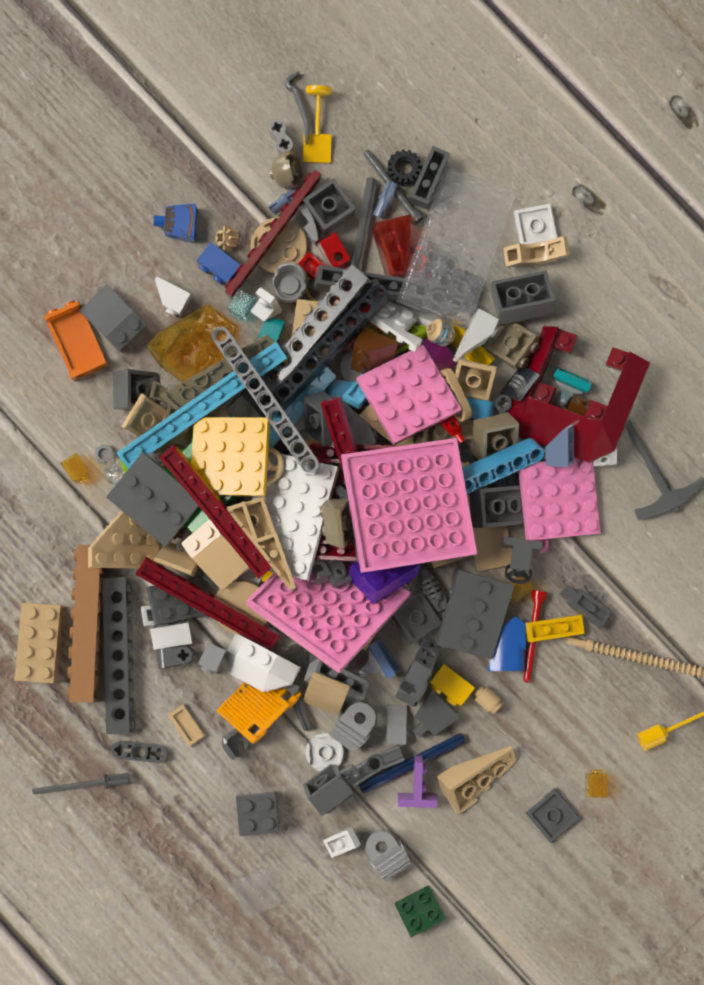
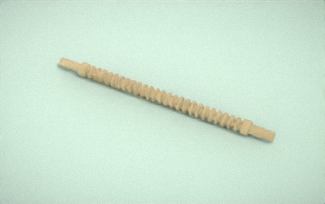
[566,637,704,679]

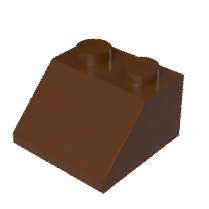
[351,328,398,374]

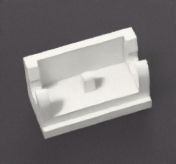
[150,619,192,650]

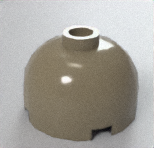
[269,150,303,189]

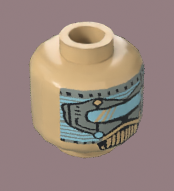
[426,319,456,347]

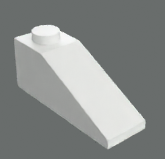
[453,308,499,362]

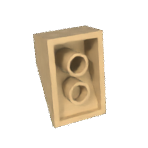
[181,519,249,590]
[154,540,199,578]

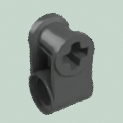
[156,647,195,669]

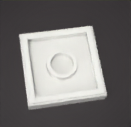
[513,204,558,244]

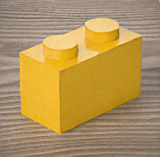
[429,664,475,707]

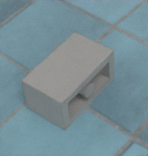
[198,642,228,674]

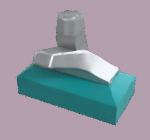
[554,366,592,407]

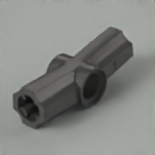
[353,745,405,786]

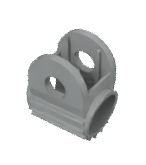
[329,702,376,753]
[366,829,412,882]

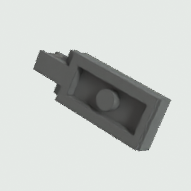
[560,585,612,629]

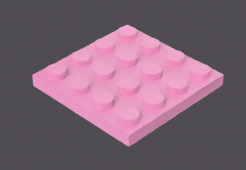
[356,345,462,445]
[519,459,601,540]

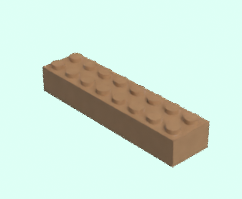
[67,545,105,703]

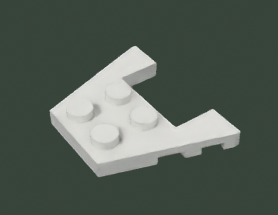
[370,302,441,352]

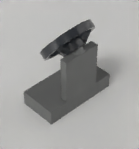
[502,536,543,584]

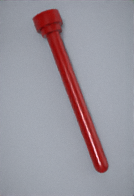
[523,590,547,683]

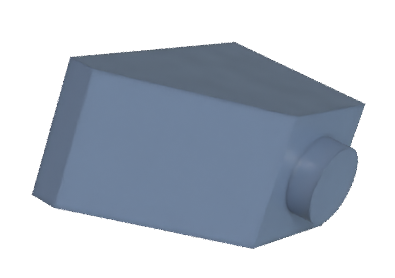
[544,425,574,467]

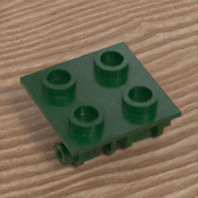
[394,885,446,938]

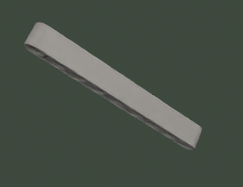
[212,327,320,474]

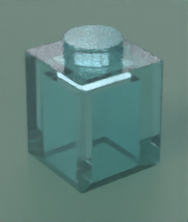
[227,289,255,321]

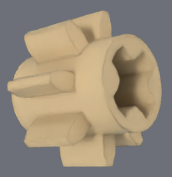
[215,226,239,251]

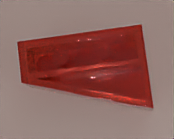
[372,214,411,278]

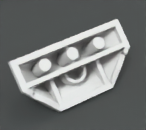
[227,634,301,692]

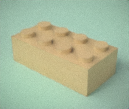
[14,603,64,683]

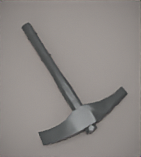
[625,420,704,520]

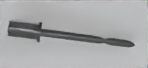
[32,773,130,794]

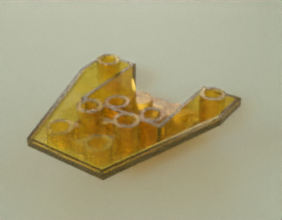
[146,304,238,382]

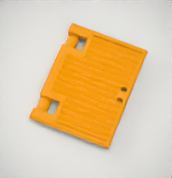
[216,682,302,744]

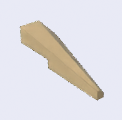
[227,496,296,590]

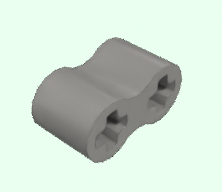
[269,119,293,154]

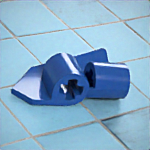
[487,616,526,671]

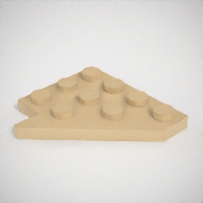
[88,510,159,569]

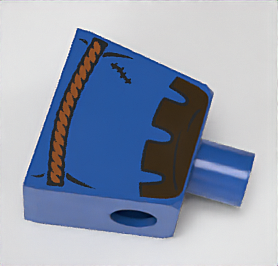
[154,203,198,243]

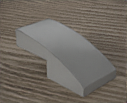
[298,204,318,246]
[386,705,407,745]

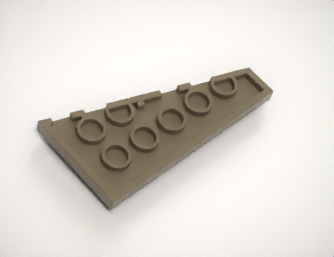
[160,334,281,425]

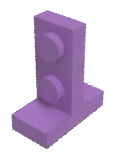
[398,756,437,808]

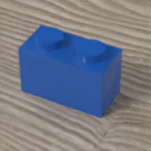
[197,243,240,286]

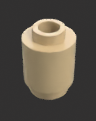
[474,686,503,714]

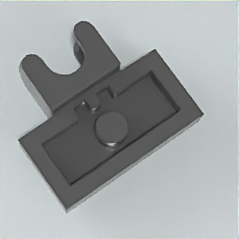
[311,559,352,588]

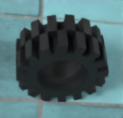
[387,149,422,186]

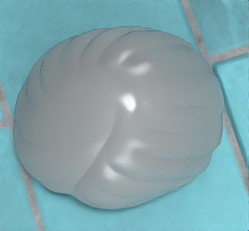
[272,262,308,303]

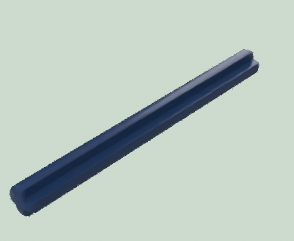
[359,733,465,794]

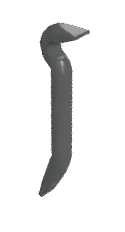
[285,71,311,145]

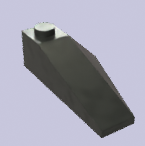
[226,382,290,455]

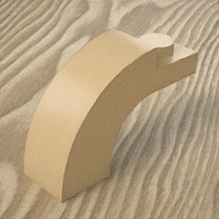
[503,236,570,267]

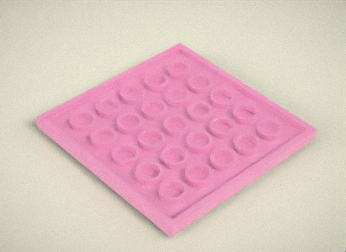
[341,438,477,573]
[246,559,410,673]

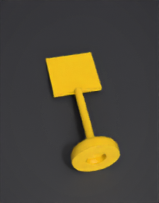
[303,85,332,163]

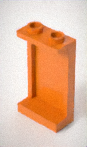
[44,301,108,381]

